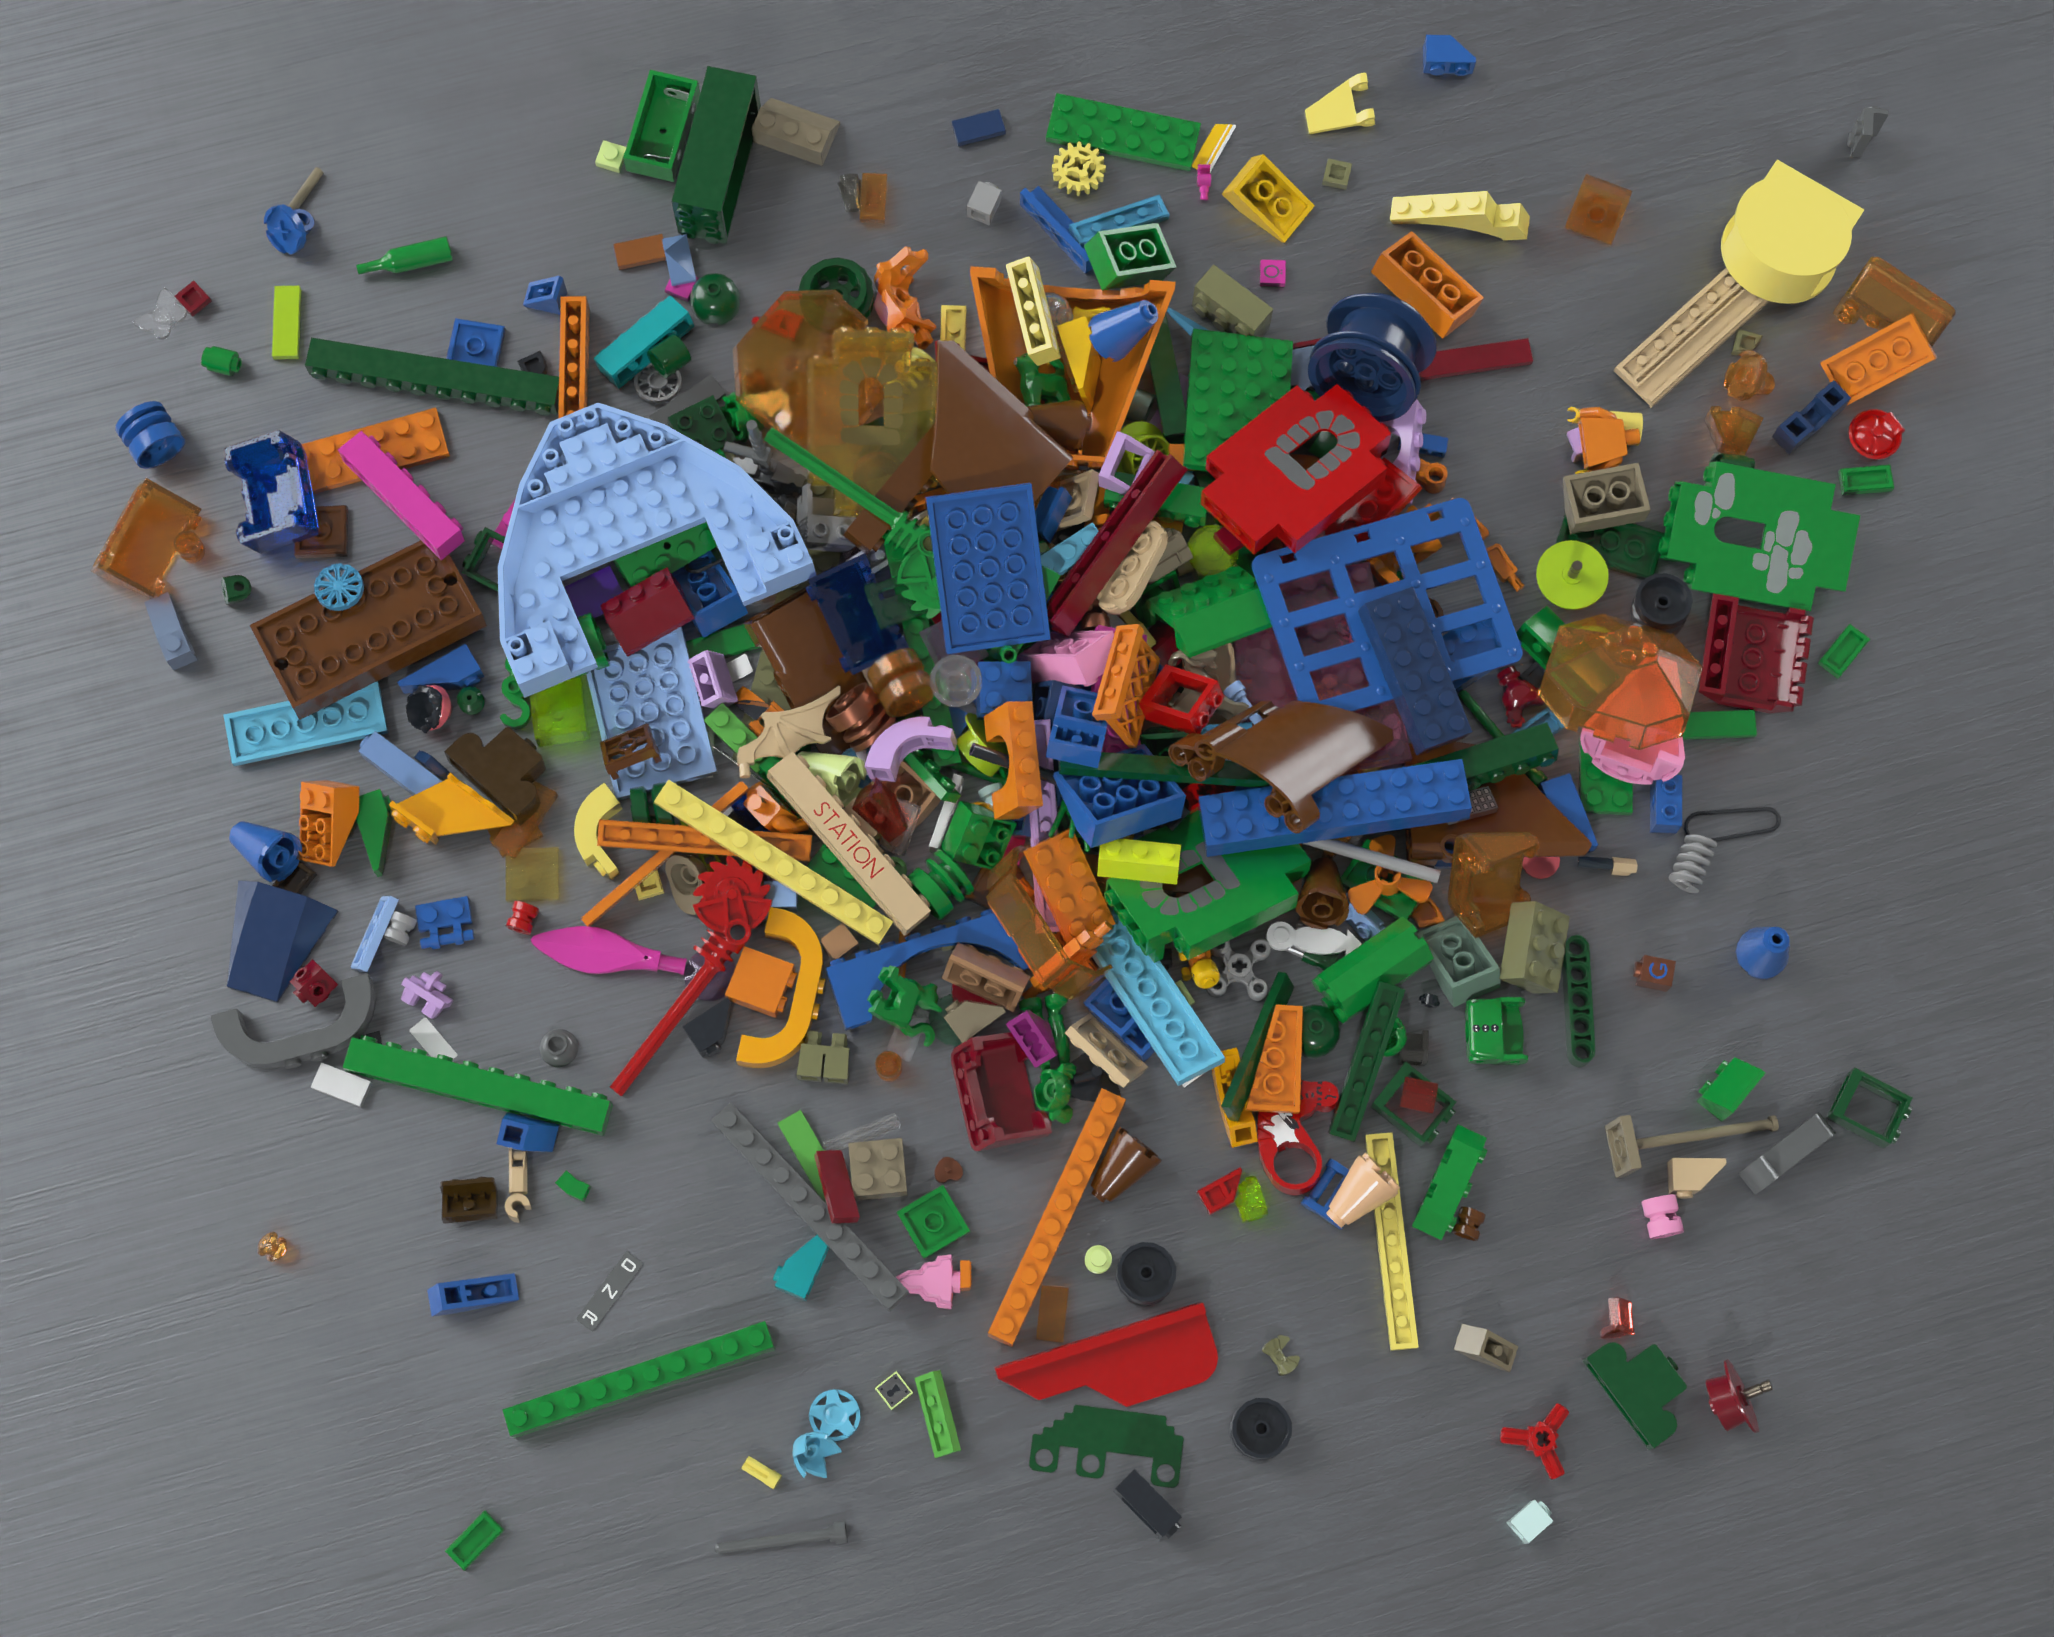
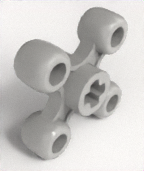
[1206,938,1271,1001]

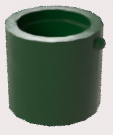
[647,334,691,378]

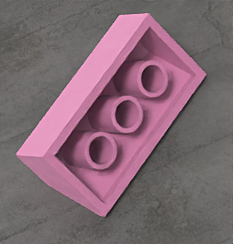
[1016,631,1114,686]

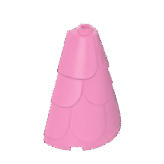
[1580,655,1685,785]

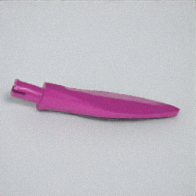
[531,926,687,975]

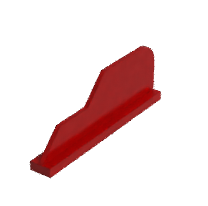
[994,1301,1218,1407]

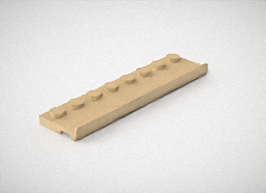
[1614,268,1770,408]

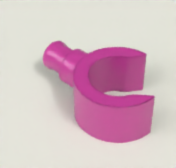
[1197,164,1211,200]

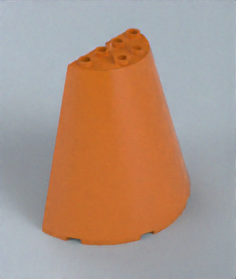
[970,266,1176,471]

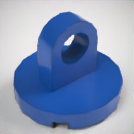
[264,204,314,254]

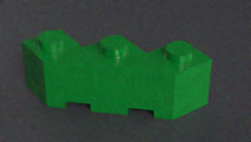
[1412,1124,1488,1240]

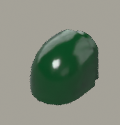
[221,575,251,605]

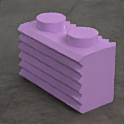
[688,650,738,709]

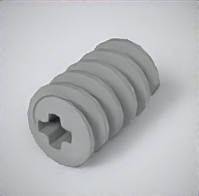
[1669,834,1718,893]

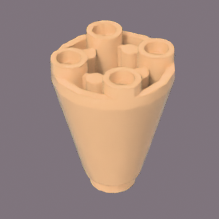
[1326,1153,1400,1228]

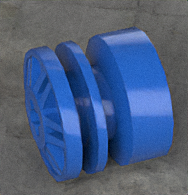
[115,401,185,469]

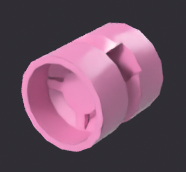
[1641,1194,1684,1239]

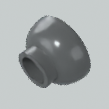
[539,1029,578,1067]

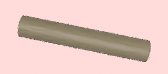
[288,167,324,210]

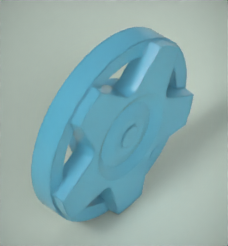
[809,1389,860,1442]

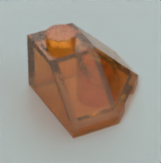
[1704,406,1764,456]

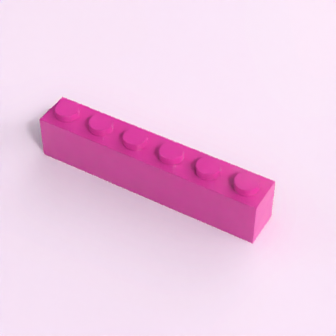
[338,431,465,560]

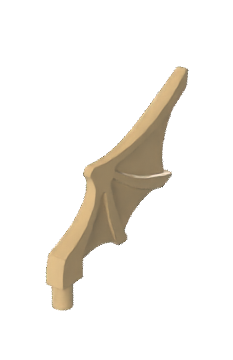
[737,686,840,778]

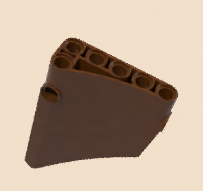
[1402,742,1592,867]

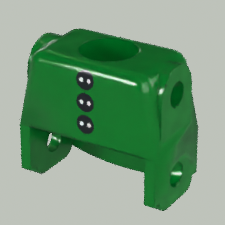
[1464,997,1528,1065]

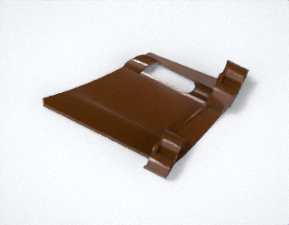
[1168,701,1394,833]

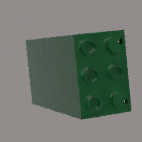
[671,66,761,244]

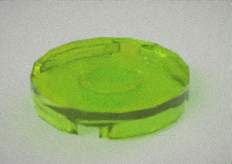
[1188,525,1239,576]

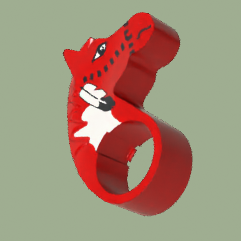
[1257,1079,1339,1195]

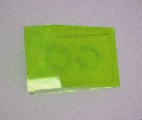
[530,676,590,747]

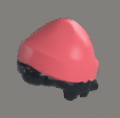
[406,685,453,734]

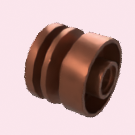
[825,683,896,752]

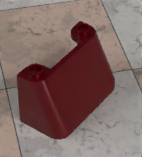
[951,1032,1052,1151]

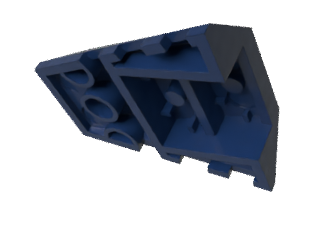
[227,880,339,1003]

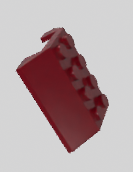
[1698,593,1814,714]

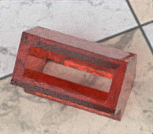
[1399,1077,1438,1114]

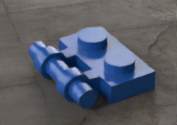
[415,896,475,950]

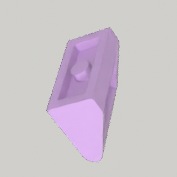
[1098,431,1155,495]

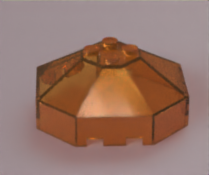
[732,290,886,449]
[1538,613,1703,750]

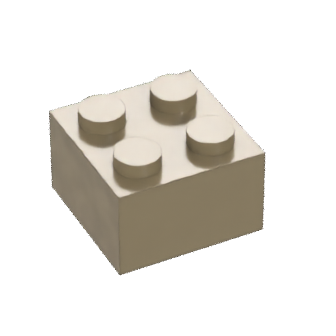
[848,1138,908,1201]

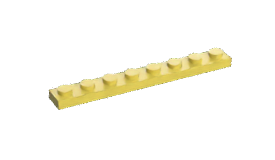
[1365,1132,1418,1351]

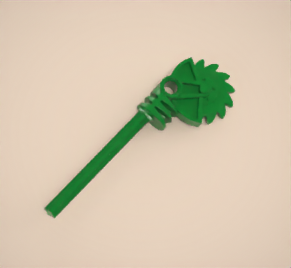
[764,427,940,619]

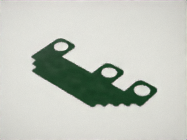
[1029,1405,1184,1488]

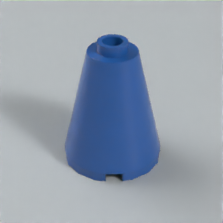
[1088,300,1158,362]
[229,821,302,882]
[1736,927,1790,979]

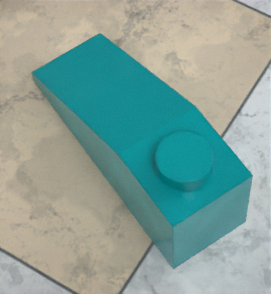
[773,1235,829,1301]

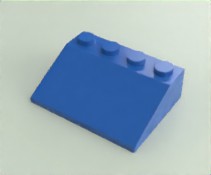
[1053,744,1186,848]

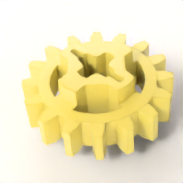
[1052,141,1106,196]

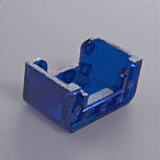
[224,430,319,554]

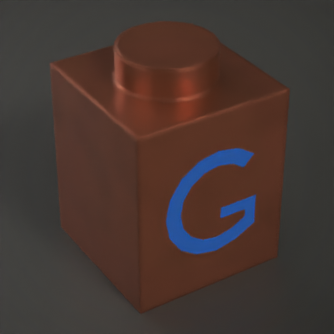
[1633,955,1676,992]

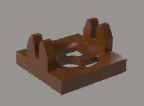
[600,723,662,780]

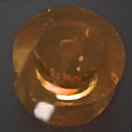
[257,1231,287,1262]

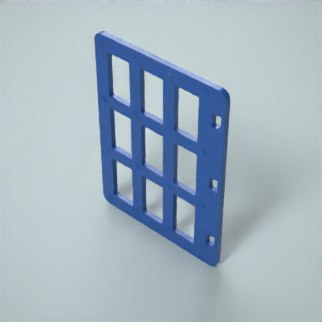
[1251,498,1523,712]

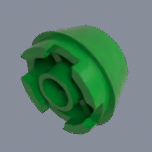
[720,392,765,442]

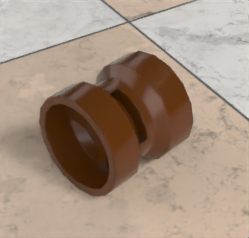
[1452,1206,1486,1241]

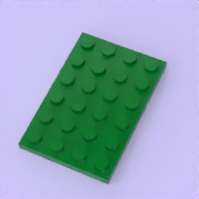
[1183,328,1293,471]

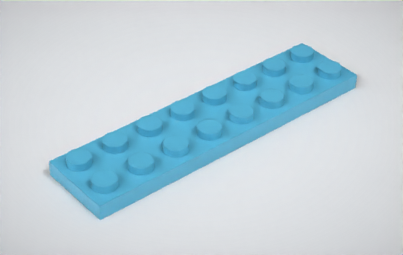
[1092,900,1225,1086]

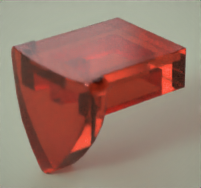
[1600,1297,1635,1338]

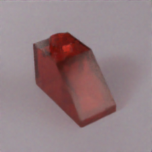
[852,777,908,843]

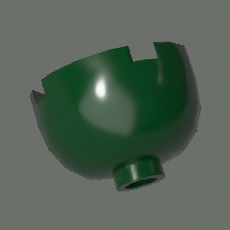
[690,273,740,325]
[1301,1004,1341,1059]

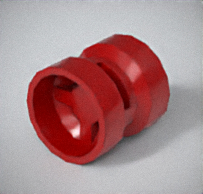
[506,901,539,935]

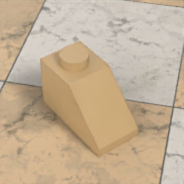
[1667,1158,1726,1199]

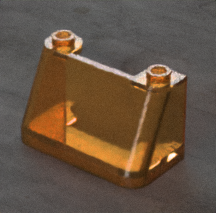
[90,478,202,599]
[1448,832,1540,938]

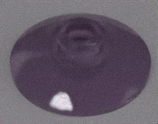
[684,952,736,1001]

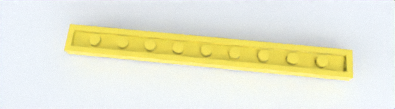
[654,779,893,945]

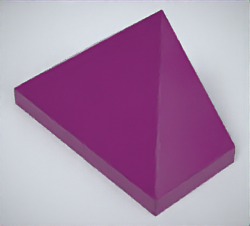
[1006,1010,1058,1068]

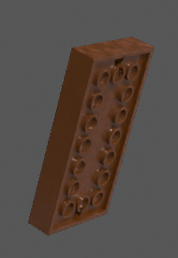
[250,540,487,720]

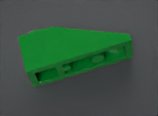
[356,789,392,877]

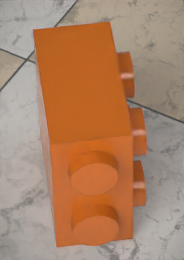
[725,946,798,1018]

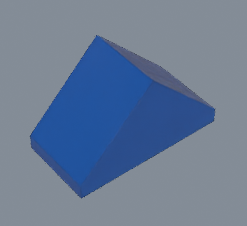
[523,276,567,315]

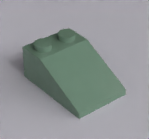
[1416,913,1501,1008]

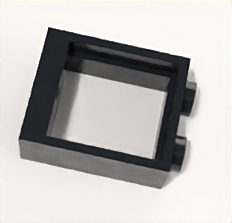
[1113,1469,1182,1539]

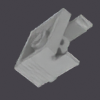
[797,483,856,553]

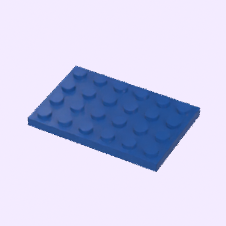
[926,483,1050,654]

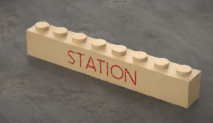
[767,751,931,936]

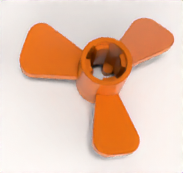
[1348,834,1433,915]

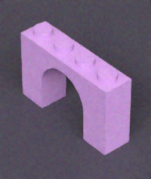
[1380,399,1426,504]

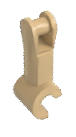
[505,1148,532,1223]

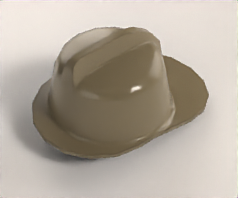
[665,854,708,915]

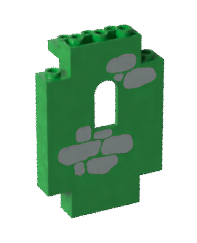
[1658,461,1861,611]

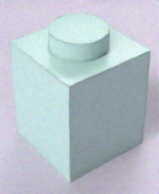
[1507,1500,1553,1544]

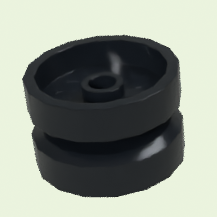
[1630,573,1693,640]
[1116,1242,1176,1306]
[1230,1398,1292,1461]

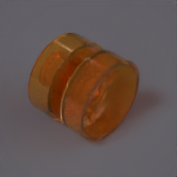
[867,648,936,717]

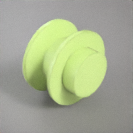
[1085,1245,1112,1274]

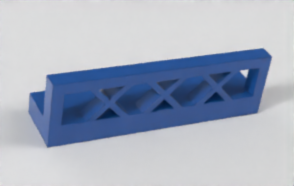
[1020,186,1093,274]

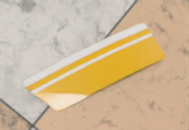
[1192,124,1236,172]

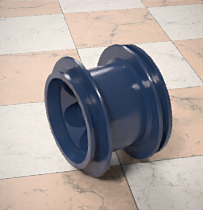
[1308,293,1437,422]

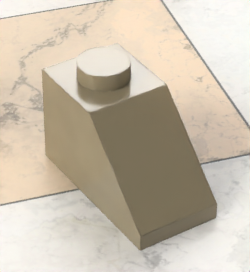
[943,1000,1006,1043]
[1454,1324,1518,1372]

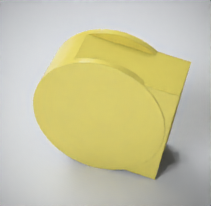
[1721,160,1864,304]

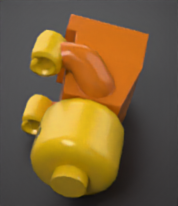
[1178,949,1220,989]

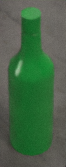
[356,236,453,275]

